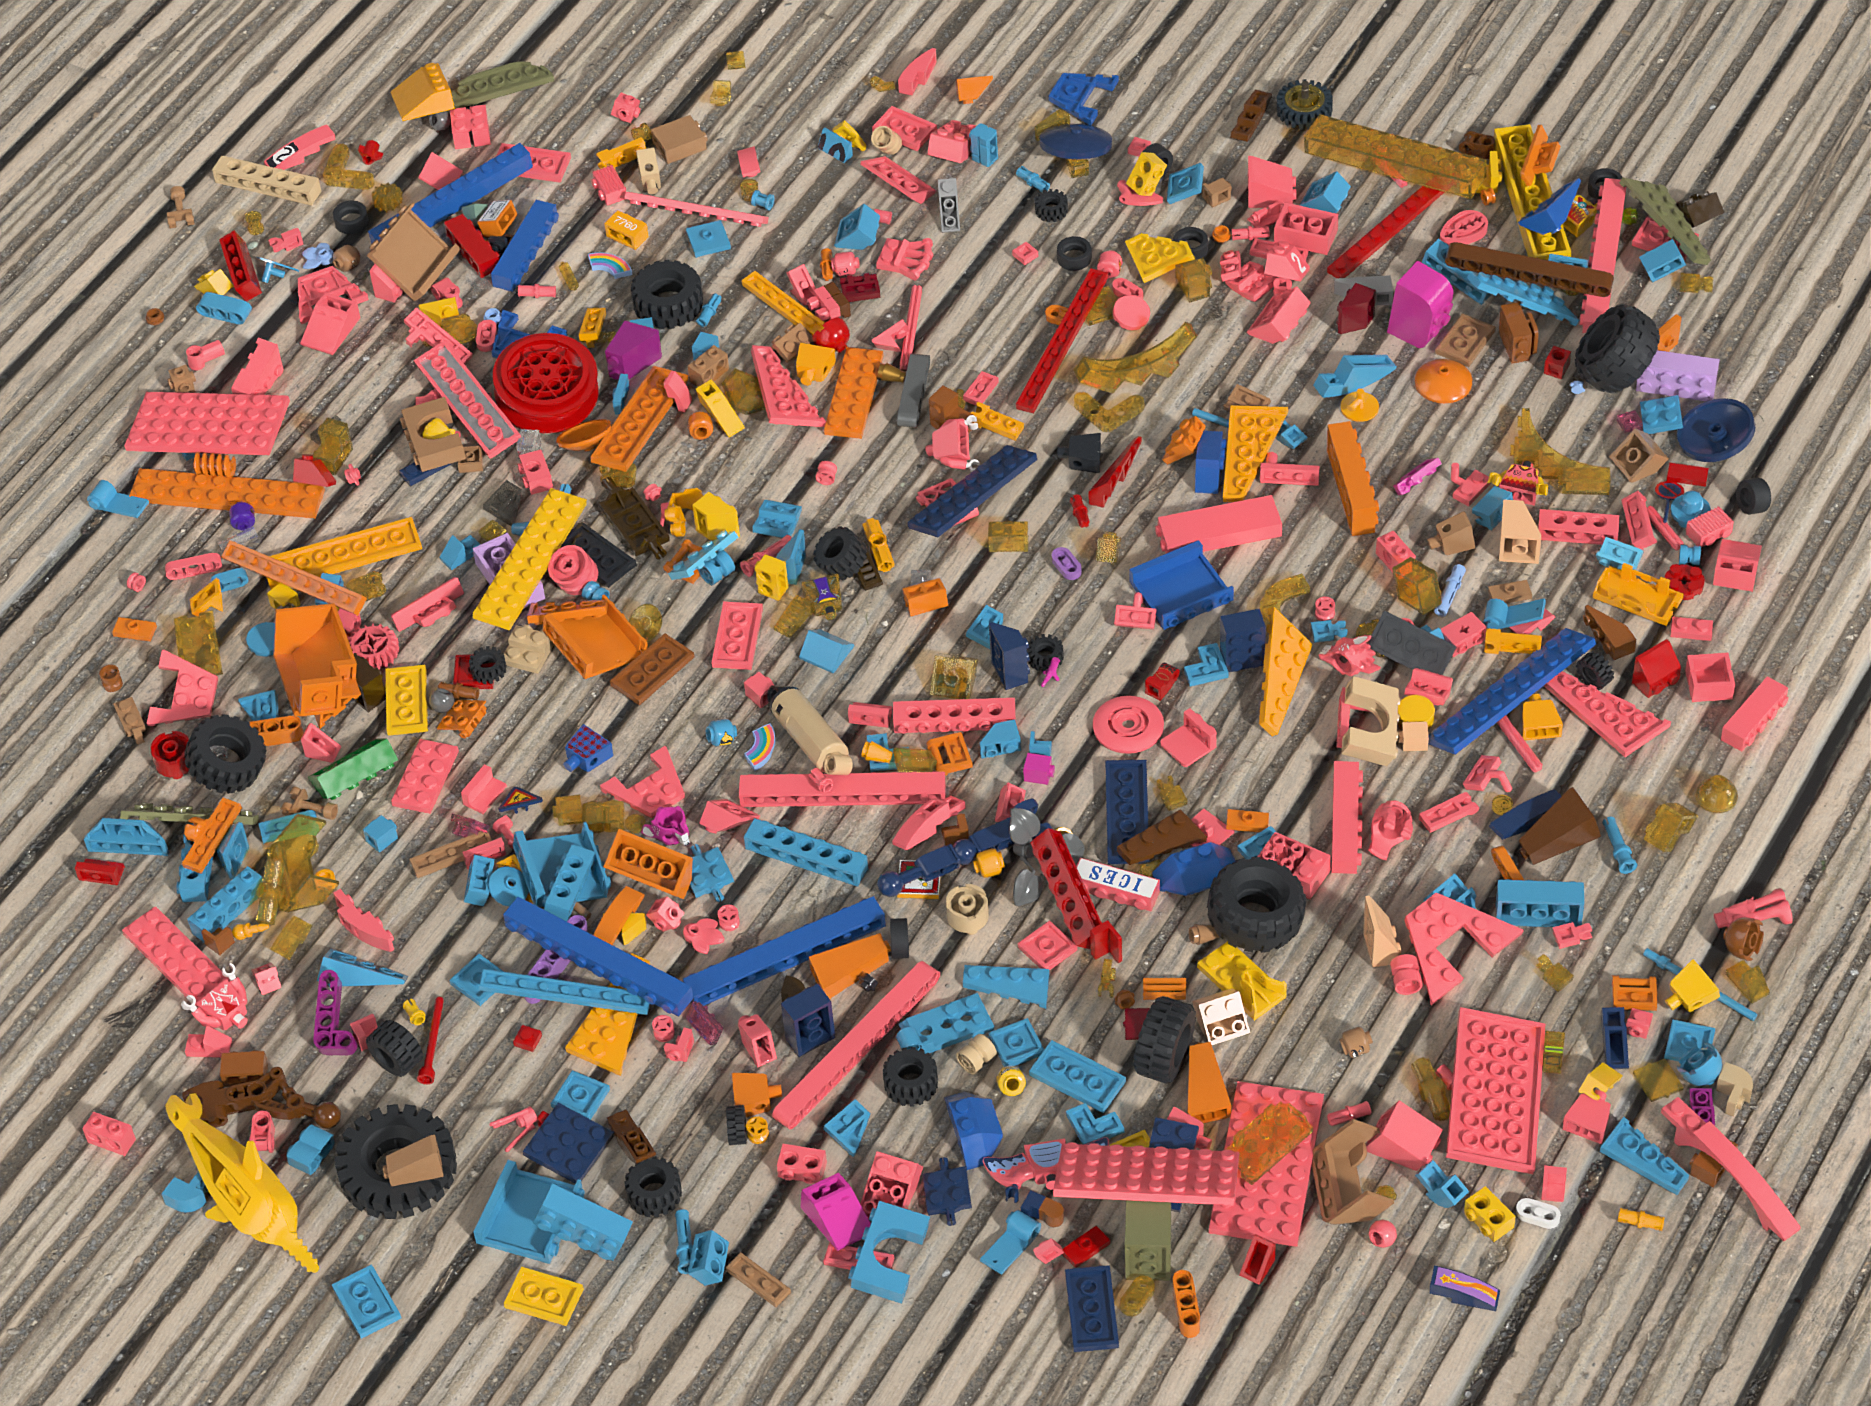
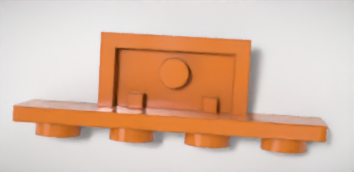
[1520,124,1561,187]

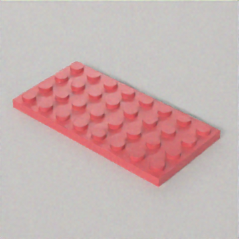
[124,392,290,455]
[1446,1007,1546,1174]
[1209,1081,1324,1247]
[1053,1142,1239,1205]

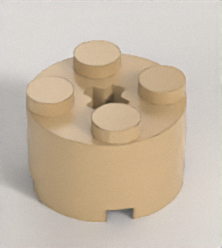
[946,884,989,935]

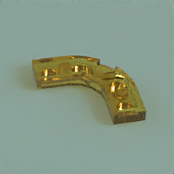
[1260,574,1310,635]

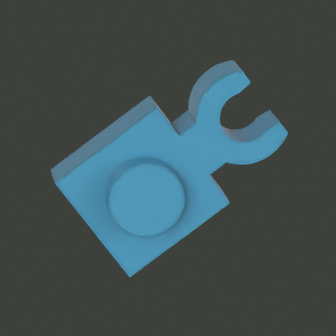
[1311,620,1348,643]

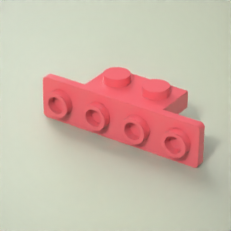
[391,577,464,632]

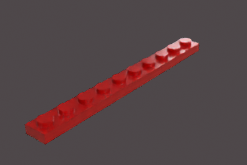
[1327,168,1458,278]
[1016,268,1108,414]

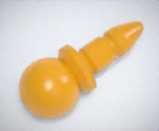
[232,923,269,940]

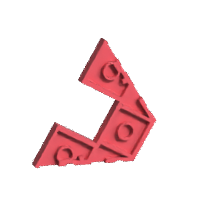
[1404,893,1524,1006]

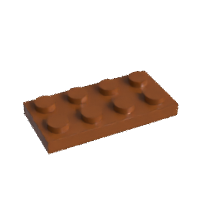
[610,633,695,706]

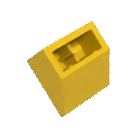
[692,492,740,540]

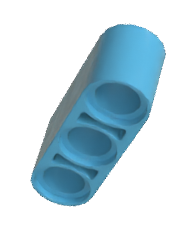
[196,292,252,325]

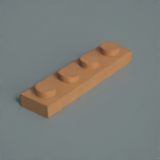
[409,829,492,878]

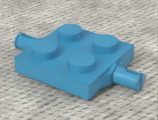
[690,844,734,902]

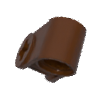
[1459,131,1495,159]

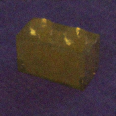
[988,521,1029,552]

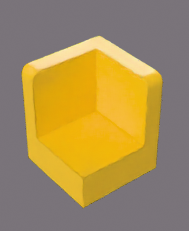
[267,583,300,609]

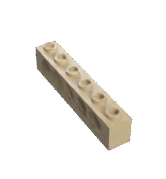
[212,156,321,205]

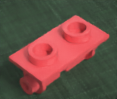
[1247,200,1285,227]

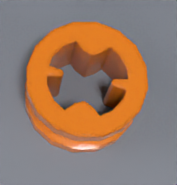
[1480,187,1496,206]

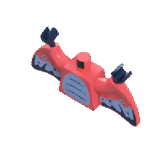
[983,1137,1109,1203]

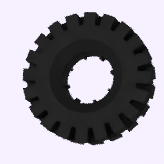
[335,1104,457,1219]

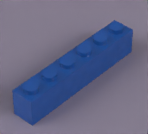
[491,200,559,292]

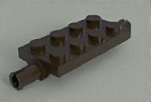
[599,477,670,560]

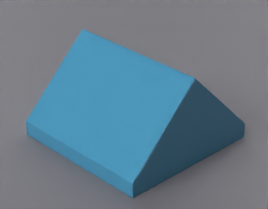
[799,629,854,674]

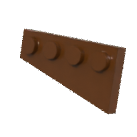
[1116,809,1207,865]

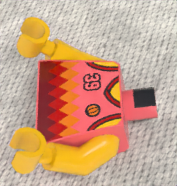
[1487,461,1548,506]

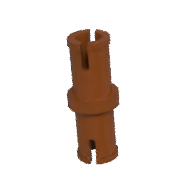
[438,682,480,700]

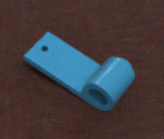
[87,480,149,518]
[1483,598,1546,629]
[980,1210,1041,1275]

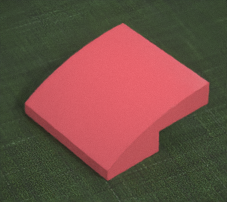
[1225,261,1278,302]

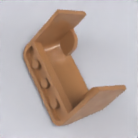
[1312,1119,1394,1225]

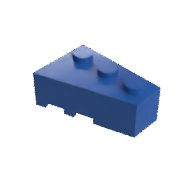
[1195,431,1226,494]

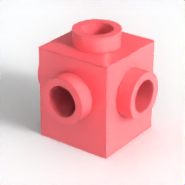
[611,92,641,123]
[646,896,684,932]

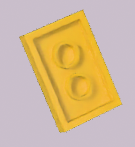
[504,1267,584,1326]

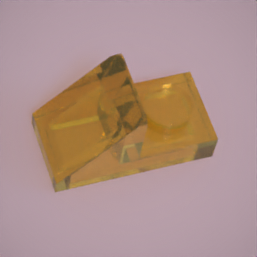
[1726,960,1770,1004]

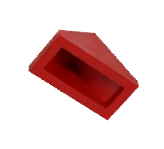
[1239,1234,1276,1285]

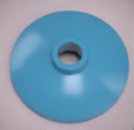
[488,867,529,906]

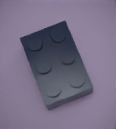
[1220,609,1266,672]
[781,984,836,1057]

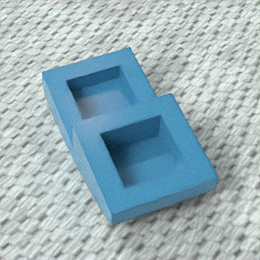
[1275,420,1308,449]

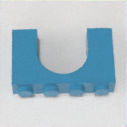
[848,1201,930,1304]

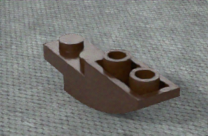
[607,1109,656,1163]

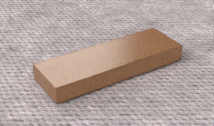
[726,1252,791,1307]

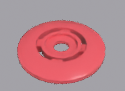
[1093,696,1164,754]

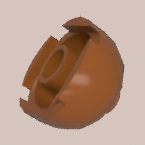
[1724,917,1764,961]

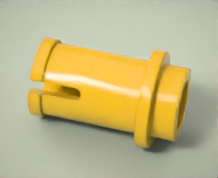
[403,999,425,1025]

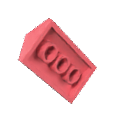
[860,156,936,204]

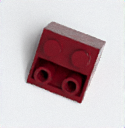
[1336,283,1376,334]

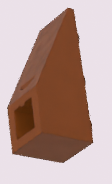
[1583,605,1637,660]

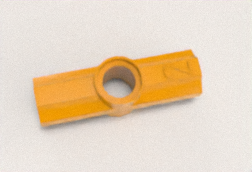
[862,518,894,572]

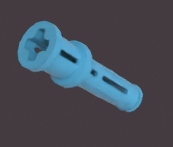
[1602,816,1637,874]
[675,1209,693,1274]

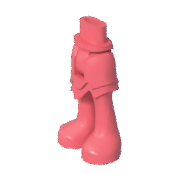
[1714,888,1792,929]

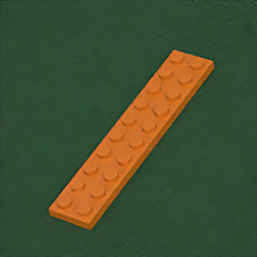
[129,468,325,519]

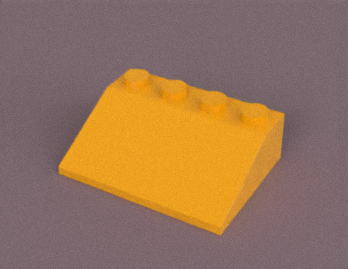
[390,63,455,121]

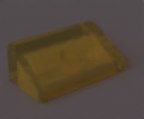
[893,748,937,772]

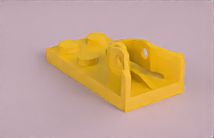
[1197,941,1287,1021]

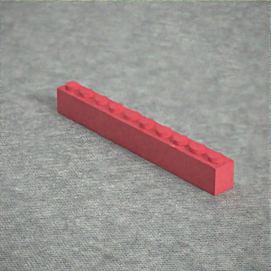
[1579,178,1627,333]
[739,771,946,807]

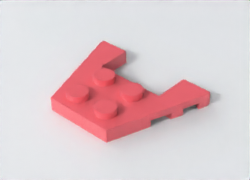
[298,266,369,324]
[147,650,218,726]
[600,746,685,818]

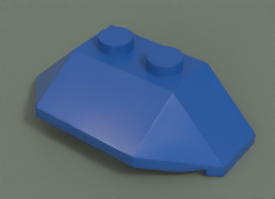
[1152,842,1235,896]
[944,1092,1003,1170]

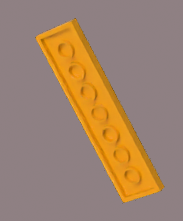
[267,517,422,590]

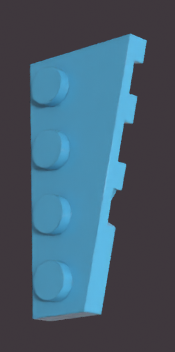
[963,965,1050,1009]

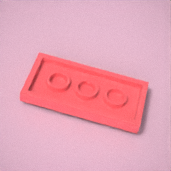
[496,143,571,183]
[712,601,763,670]
[391,739,459,814]

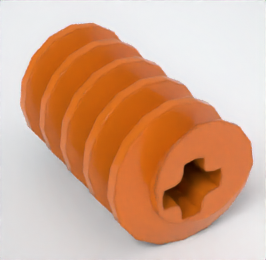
[193,452,236,478]

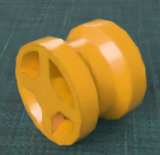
[746,1116,769,1144]

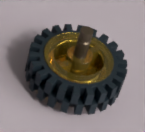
[1277,79,1333,130]

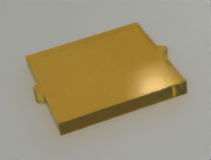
[1633,1059,1684,1102]

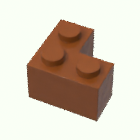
[929,385,974,433]

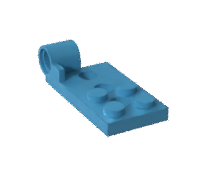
[896,993,994,1054]

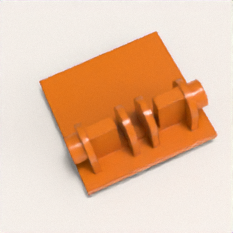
[436,700,487,739]

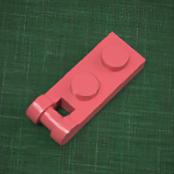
[1419,792,1479,833]

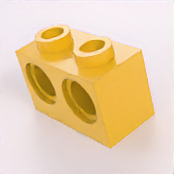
[1126,152,1167,196]
[754,554,789,601]
[1464,1186,1515,1242]

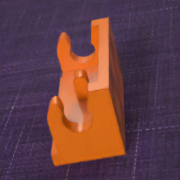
[902,578,948,617]

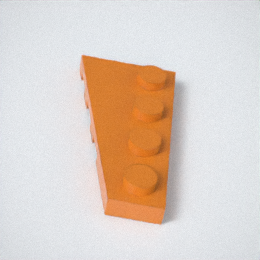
[527,600,608,625]

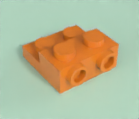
[1162,416,1206,465]

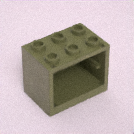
[1125,1200,1171,1281]

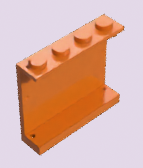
[542,595,648,679]

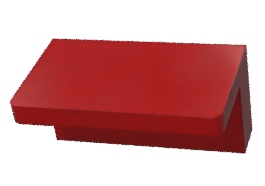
[75,858,125,885]
[1090,920,1122,963]

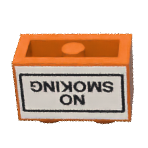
[477,200,518,237]

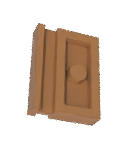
[1223,384,1271,412]

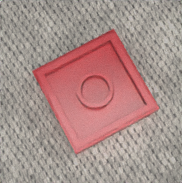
[1018,920,1078,971]

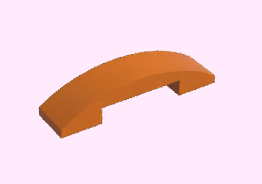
[593,886,645,945]

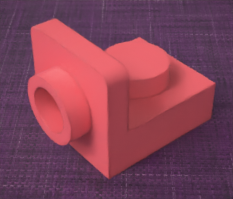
[1626,1008,1653,1039]
[664,1028,694,1062]

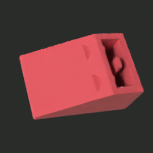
[927,120,976,163]
[300,292,361,355]
[1713,539,1762,592]
[1257,832,1331,900]
[860,1151,923,1219]

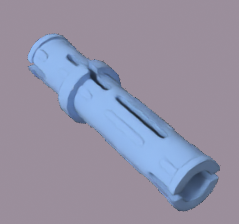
[1434,564,1466,617]

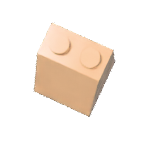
[1499,500,1541,564]

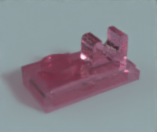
[451,814,490,838]
[686,1001,724,1046]

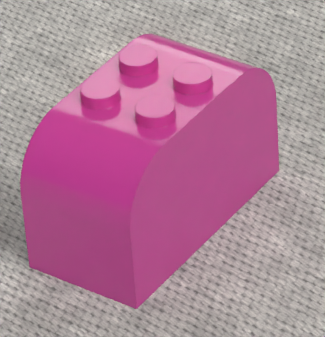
[1387,261,1453,348]

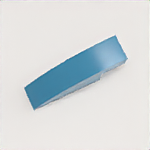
[1313,355,1397,398]

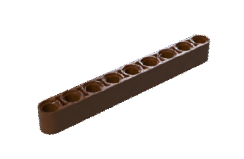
[1445,242,1614,297]

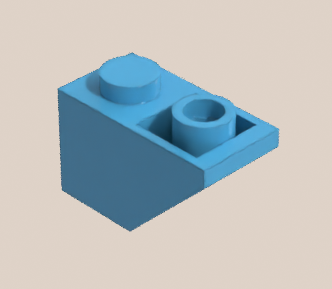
[980,719,1021,759]

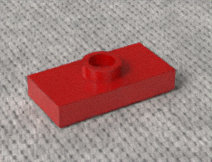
[1062,1226,1110,1268]

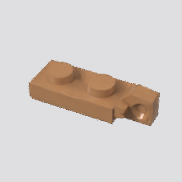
[113,697,146,745]

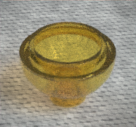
[1696,775,1738,813]

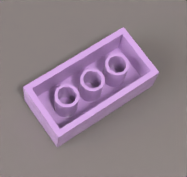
[1636,350,1720,401]
[473,533,545,608]

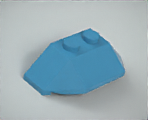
[84,818,169,856]

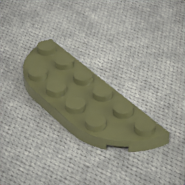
[451,61,554,109]

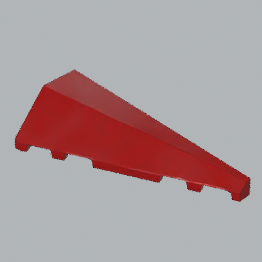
[1088,436,1142,508]

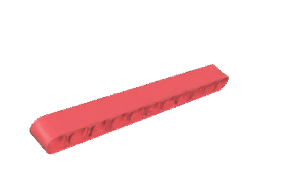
[772,961,940,1130]

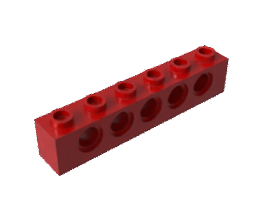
[1030,828,1102,949]

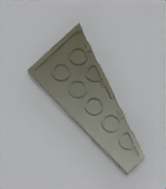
[1619,177,1711,265]
[120,802,259,825]

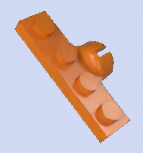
[182,798,242,874]

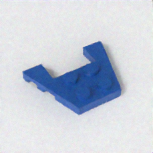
[1049,73,1119,125]
[492,310,568,359]

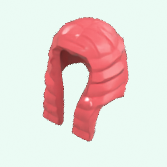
[1368,800,1413,861]

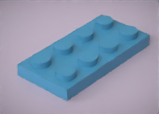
[1029,1040,1126,1113]

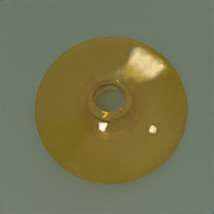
[629,604,662,642]

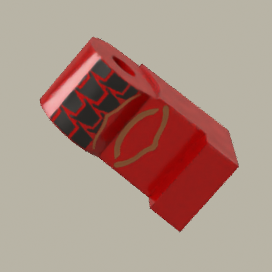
[1145,662,1180,701]

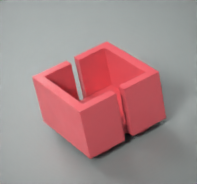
[450,105,491,149]
[1685,652,1735,702]

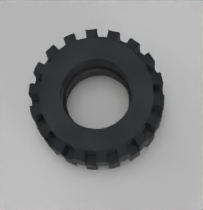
[813,526,867,581]
[366,1019,423,1077]
[883,1047,938,1107]
[624,1156,682,1217]

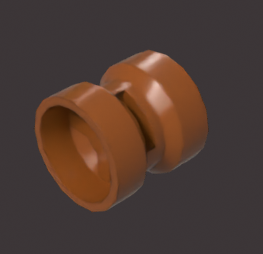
[99,664,123,692]

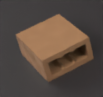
[651,115,708,164]

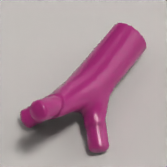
[1041,657,1060,687]

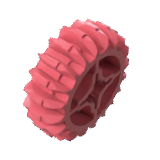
[347,623,399,670]

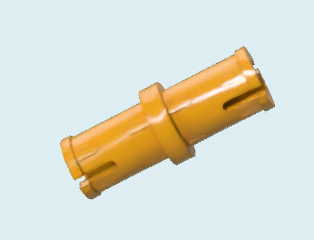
[1617,1208,1665,1231]

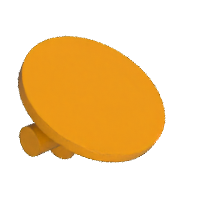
[1340,388,1379,422]

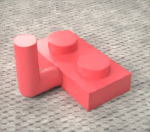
[1450,463,1491,507]
[1114,592,1157,630]
[1463,755,1512,792]

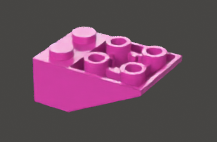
[800,1172,871,1251]

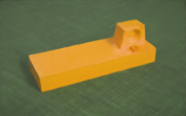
[579,308,606,348]

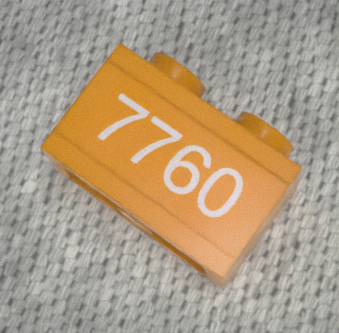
[604,210,649,250]

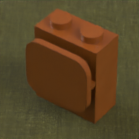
[1498,302,1538,364]

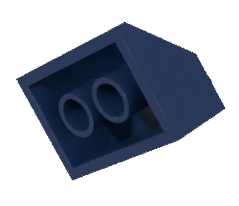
[989,622,1030,690]

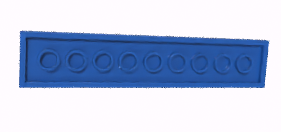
[1428,628,1596,755]

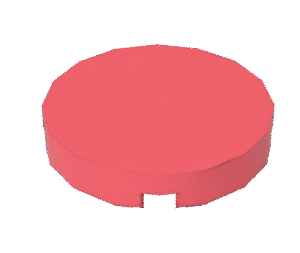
[1112,295,1150,330]

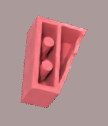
[231,338,283,395]

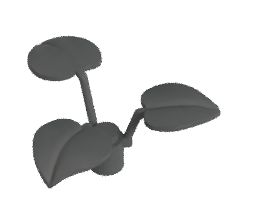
[1009,808,1085,906]

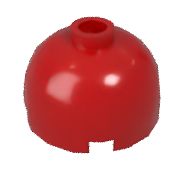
[812,317,850,353]

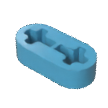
[210,568,248,592]

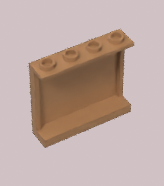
[367,203,461,301]

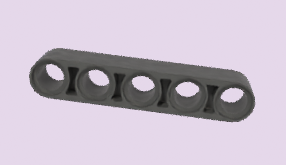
[897,354,930,428]

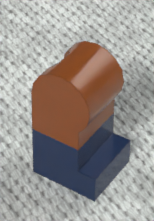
[1020,1190,1064,1228]

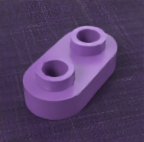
[1052,547,1081,580]

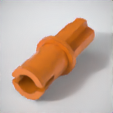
[820,248,833,281]

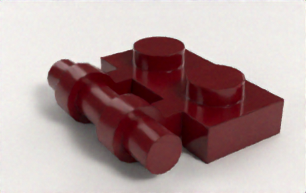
[840,272,881,302]

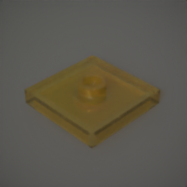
[1086,286,1117,326]

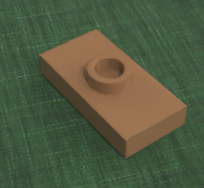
[1488,580,1532,603]

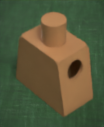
[1427,511,1475,555]

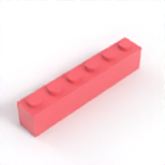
[1332,761,1363,874]

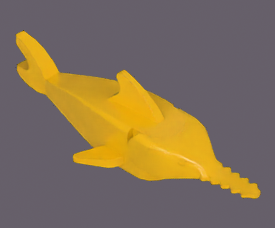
[165,1093,319,1273]

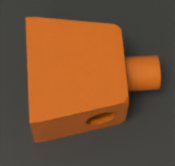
[732,1073,782,1117]

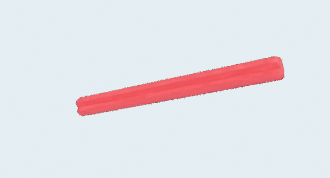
[900,285,922,371]

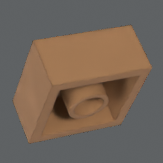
[458,446,483,473]

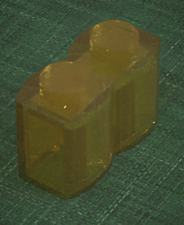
[582,800,625,834]

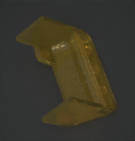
[268,813,339,913]

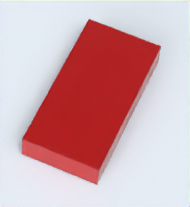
[1667,462,1709,487]

